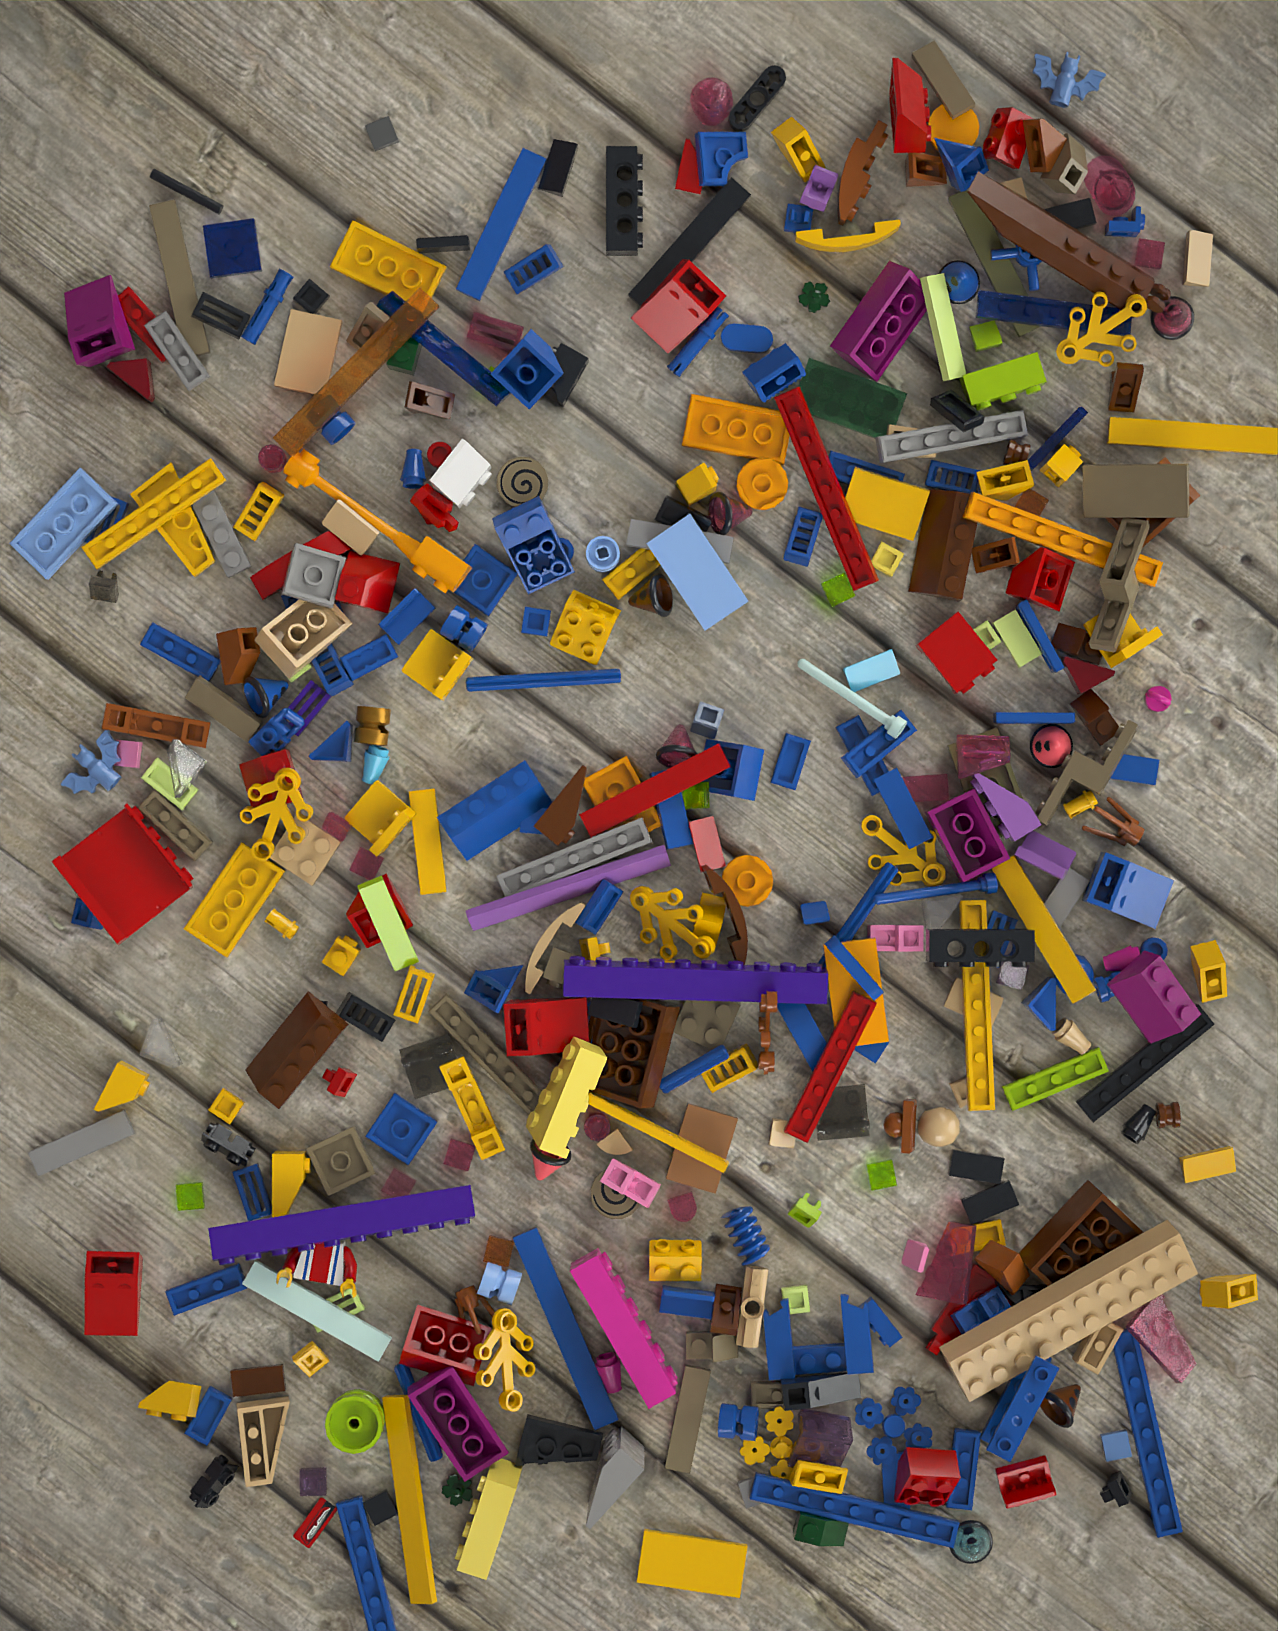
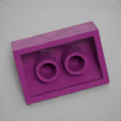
[925,788,1010,882]
[1107,950,1201,1043]

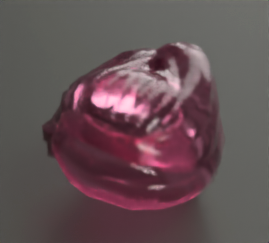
[690,77,733,126]

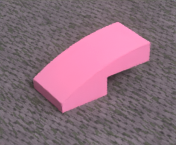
[867,925,924,952]
[600,1158,661,1208]

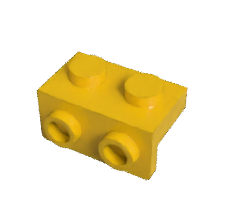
[649,1239,702,1281]

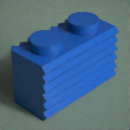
[742,343,806,403]

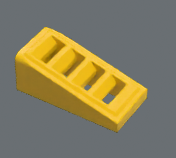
[233,482,285,541]
[701,1043,758,1093]

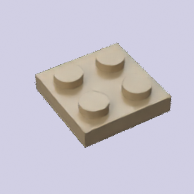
[270,816,342,886]

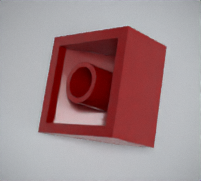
[239,749,304,807]

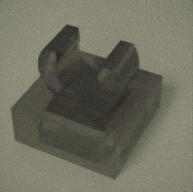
[89,571,119,603]

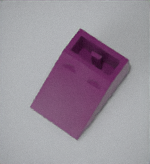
[64,275,135,367]

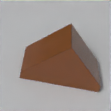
[1023,118,1067,172]
[905,153,947,187]
[972,537,1020,574]
[974,1240,1030,1295]

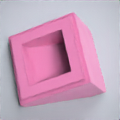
[114,740,142,768]
[901,1239,929,1273]

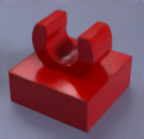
[322,1067,357,1097]

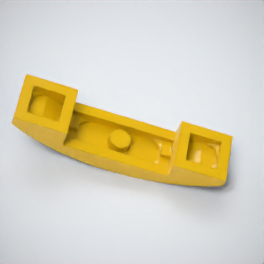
[795,219,901,252]
[439,1056,505,1160]

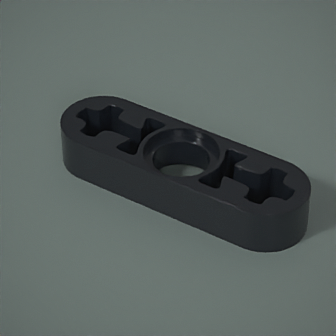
[729,65,786,132]

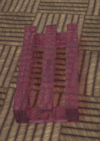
[467,312,524,351]

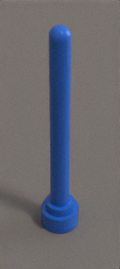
[873,872,998,905]

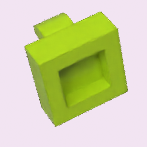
[787,1193,822,1228]

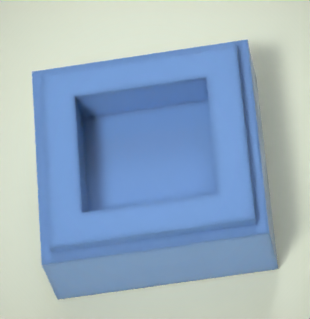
[1100,1429,1132,1462]

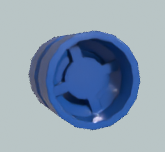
[306,395,356,445]
[439,605,488,653]
[718,1403,759,1441]

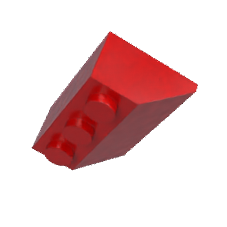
[889,58,931,153]
[399,1305,492,1387]

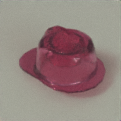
[1084,156,1136,216]

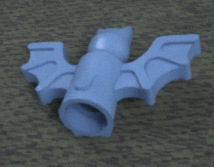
[1032,52,1106,108]
[61,730,122,794]

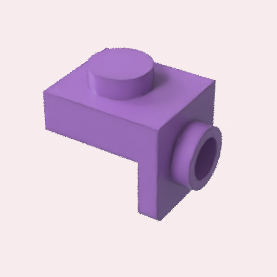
[800,165,838,212]

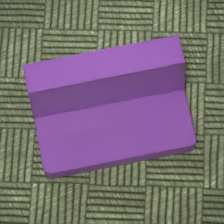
[1015,831,1076,881]

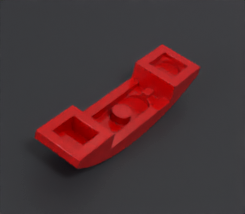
[250,530,352,600]

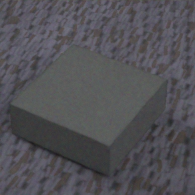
[365,116,399,152]

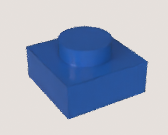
[521,607,551,637]

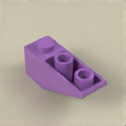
[970,772,1042,841]

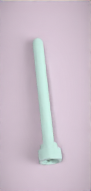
[797,659,907,739]

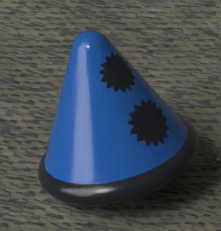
[938,260,980,304]
[243,676,289,718]

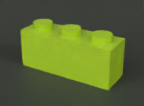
[960,352,1047,411]

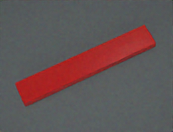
[579,743,731,837]
[784,991,877,1143]

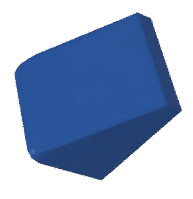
[71,898,103,930]
[800,901,830,925]

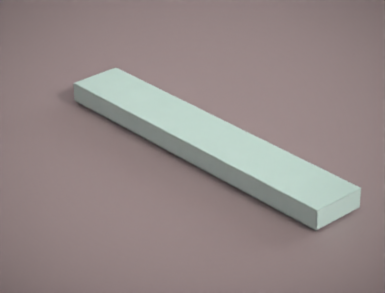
[242,1260,392,1362]

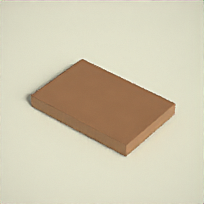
[666,1103,738,1194]

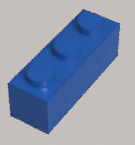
[858,1297,903,1347]

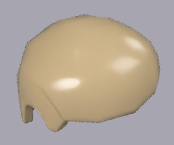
[917,1107,960,1147]

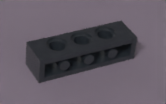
[606,146,643,256]
[926,929,1035,967]

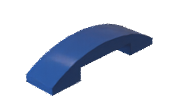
[777,1003,827,1072]

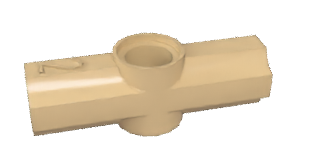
[736,1265,769,1348]

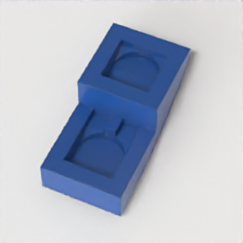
[950,1286,1011,1334]

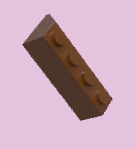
[908,489,977,602]
[245,991,349,1109]

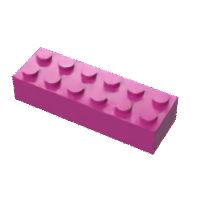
[570,1248,678,1409]

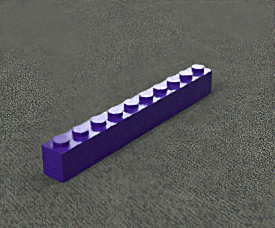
[563,956,828,1004]
[208,1185,475,1265]

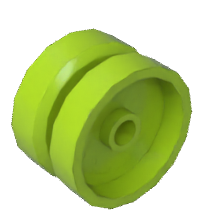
[325,1389,385,1454]

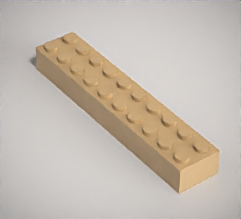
[939,1220,1198,1402]

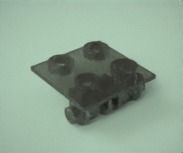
[399,1034,457,1099]
[816,1084,870,1141]

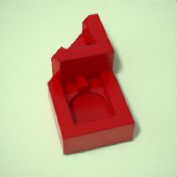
[675,138,702,194]

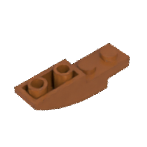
[837,120,889,226]

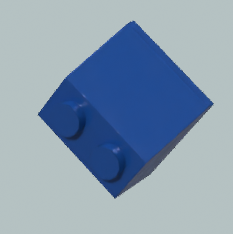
[491,329,563,410]
[696,739,764,801]

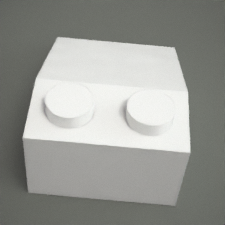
[430,438,492,509]

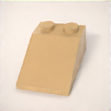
[254,600,353,679]

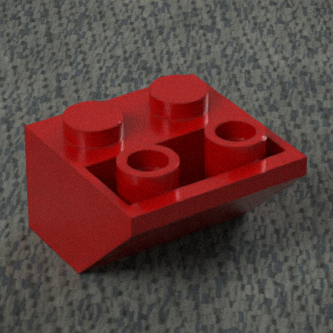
[894,1447,961,1507]

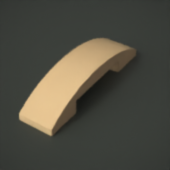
[525,902,585,994]

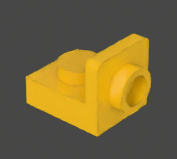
[322,935,361,976]

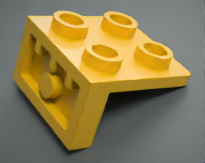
[550,589,621,665]
[1083,613,1163,668]
[402,629,473,701]
[345,780,417,857]

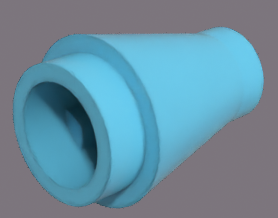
[362,744,390,784]

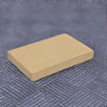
[274,309,343,397]

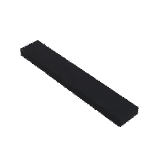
[628,177,751,306]
[1076,1004,1215,1123]

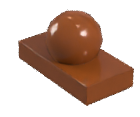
[883,1098,917,1154]

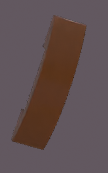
[701,864,748,965]

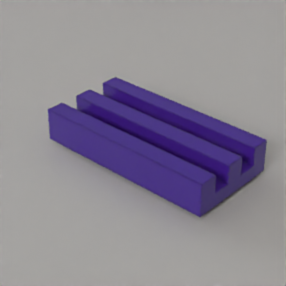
[283,680,331,737]

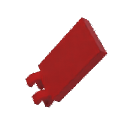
[925,1264,1012,1356]

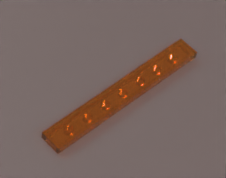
[273,287,439,458]

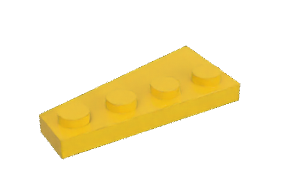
[130,462,216,577]

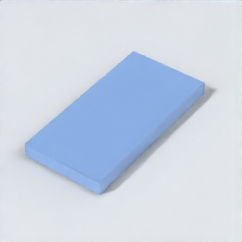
[9,468,119,580]
[646,514,749,631]

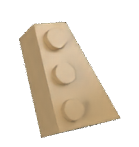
[236,1396,290,1487]

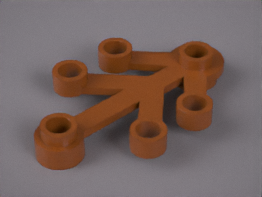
[758,991,777,1075]

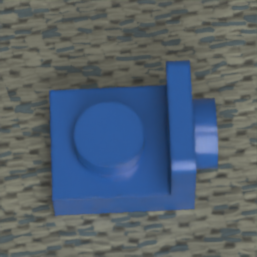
[1105,206,1145,237]

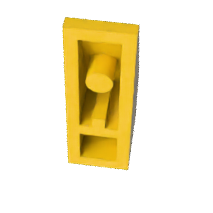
[272,1151,311,1217]

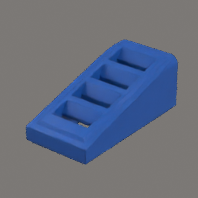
[504,244,564,294]
[925,460,980,494]
[783,506,823,567]
[311,643,354,696]

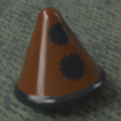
[628,573,673,617]
[1040,1384,1081,1428]

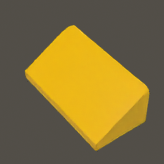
[1179,1146,1236,1183]
[789,1460,848,1494]

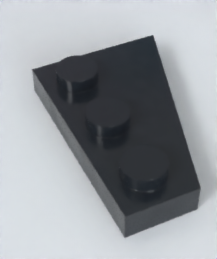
[515,1414,603,1466]

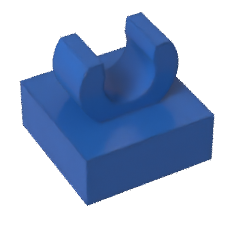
[784,203,813,233]

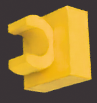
[579,937,611,960]

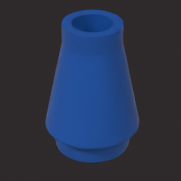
[400,449,426,489]

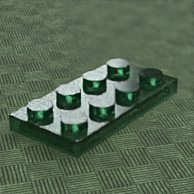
[799,358,908,439]

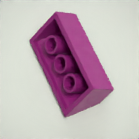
[830,260,927,382]
[407,1366,509,1482]

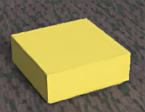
[871,541,904,577]

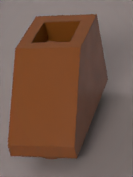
[216,627,261,685]

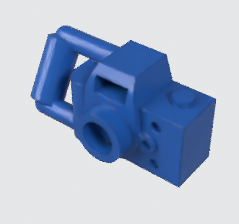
[248,707,305,756]

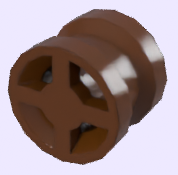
[1003,439,1031,465]
[1155,1102,1181,1129]

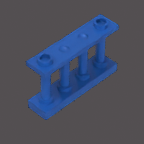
[980,1355,1060,1462]

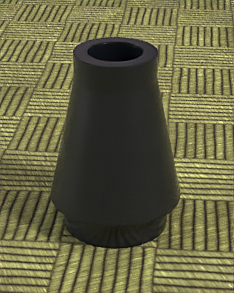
[1121,1104,1157,1144]

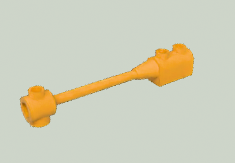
[283,449,472,594]

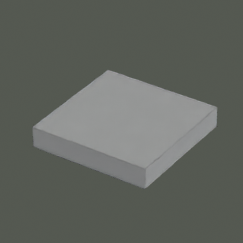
[281,543,346,609]

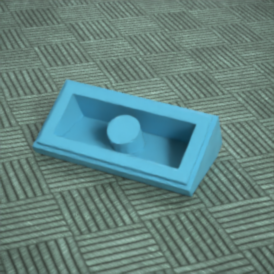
[842,649,900,692]

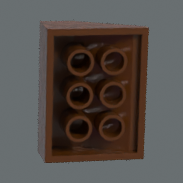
[589,999,680,1109]
[1019,1180,1144,1286]

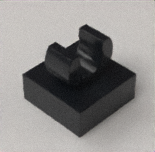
[1100,1471,1132,1507]

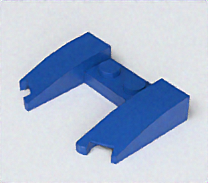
[763,1294,874,1380]

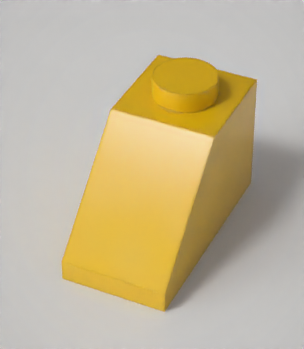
[771,117,826,182]
[1040,444,1083,487]
[1190,940,1227,1003]
[94,1061,150,1112]
[1200,1274,1258,1309]

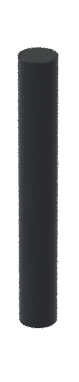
[150,169,224,214]

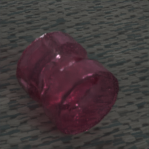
[258,444,287,474]
[584,1112,610,1141]

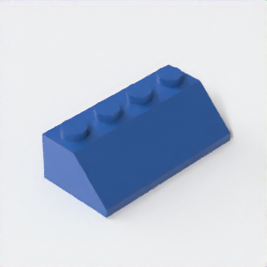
[437,760,552,861]

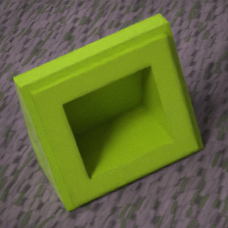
[969,320,1003,352]

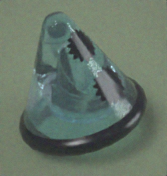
[949,1520,993,1564]

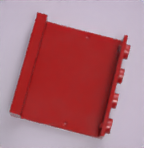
[51,803,194,945]

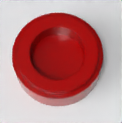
[427,441,452,468]

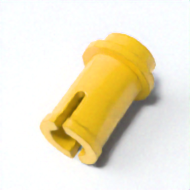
[1063,790,1098,819]
[264,908,299,939]

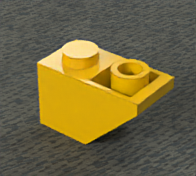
[676,463,719,506]
[138,1381,202,1421]

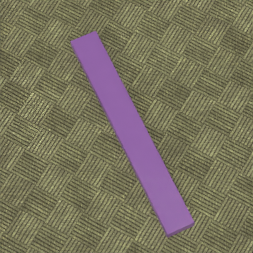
[466,845,671,931]

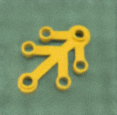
[1056,292,1147,367]
[240,768,314,861]
[861,815,946,887]
[630,886,716,960]
[474,1308,535,1412]

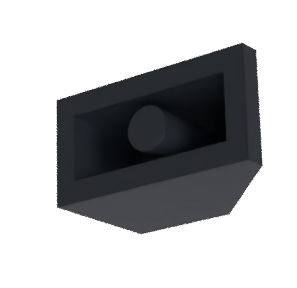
[552,343,589,407]

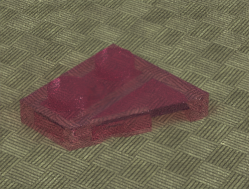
[956,735,1011,779]

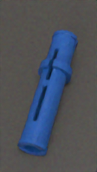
[241,268,294,345]
[667,306,729,377]

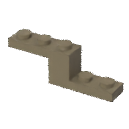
[1089,518,1150,652]
[1035,720,1139,826]

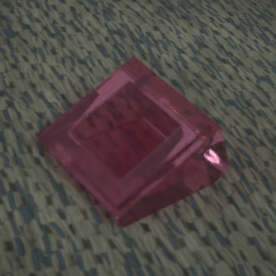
[322,812,353,841]

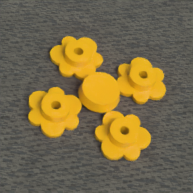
[740,1406,824,1480]

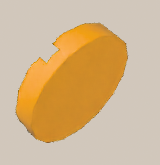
[928,104,980,151]
[736,457,788,510]
[722,855,773,907]

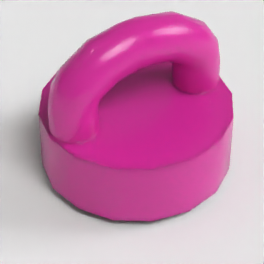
[1144,686,1172,712]

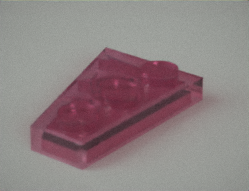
[915,1221,977,1305]
[1125,1294,1197,1383]

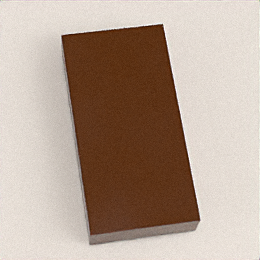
[230,1364,286,1397]

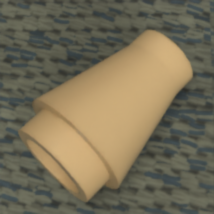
[1052,1018,1091,1055]

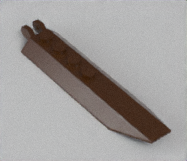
[967,171,1171,318]

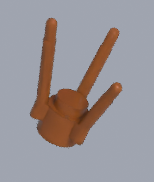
[1082,797,1145,847]
[455,1285,503,1335]

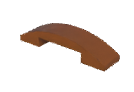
[102,703,211,748]

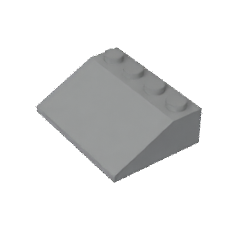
[586,1426,644,1529]

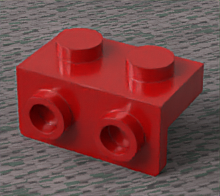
[983,107,1034,169]
[995,1455,1057,1509]

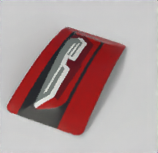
[293,1497,337,1548]

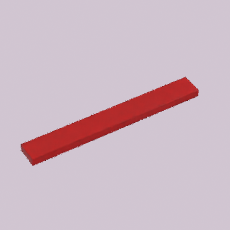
[774,386,879,591]

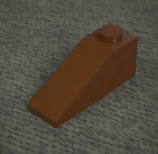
[534,764,587,846]

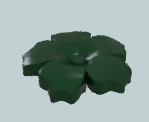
[798,281,830,313]
[441,1474,473,1507]

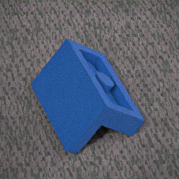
[378,588,436,645]
[659,1285,715,1319]

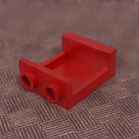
[915,611,998,694]

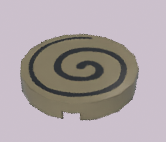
[497,457,549,507]
[591,1169,640,1219]

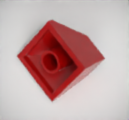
[1005,547,1075,612]
[335,551,401,614]
[346,873,413,948]

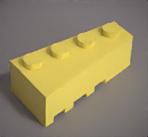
[526,1037,607,1159]
[455,1459,523,1580]

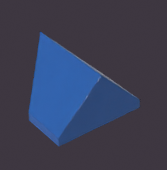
[934,138,989,192]
[309,721,353,762]
[464,965,523,1013]
[1021,977,1056,1031]

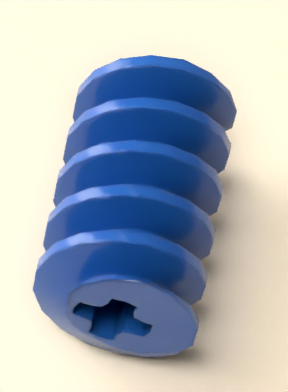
[721,1206,770,1266]

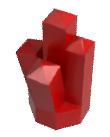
[410,483,459,532]

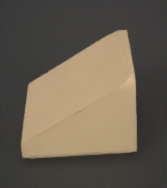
[768,1118,796,1148]

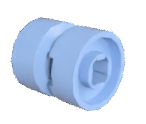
[586,536,620,573]
[477,1262,522,1306]

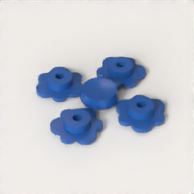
[855,1387,933,1465]

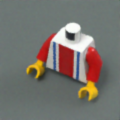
[276,1240,357,1298]

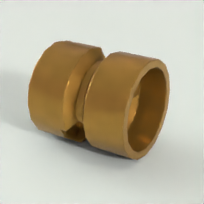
[354,706,391,746]

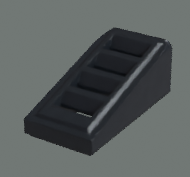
[336,992,396,1042]

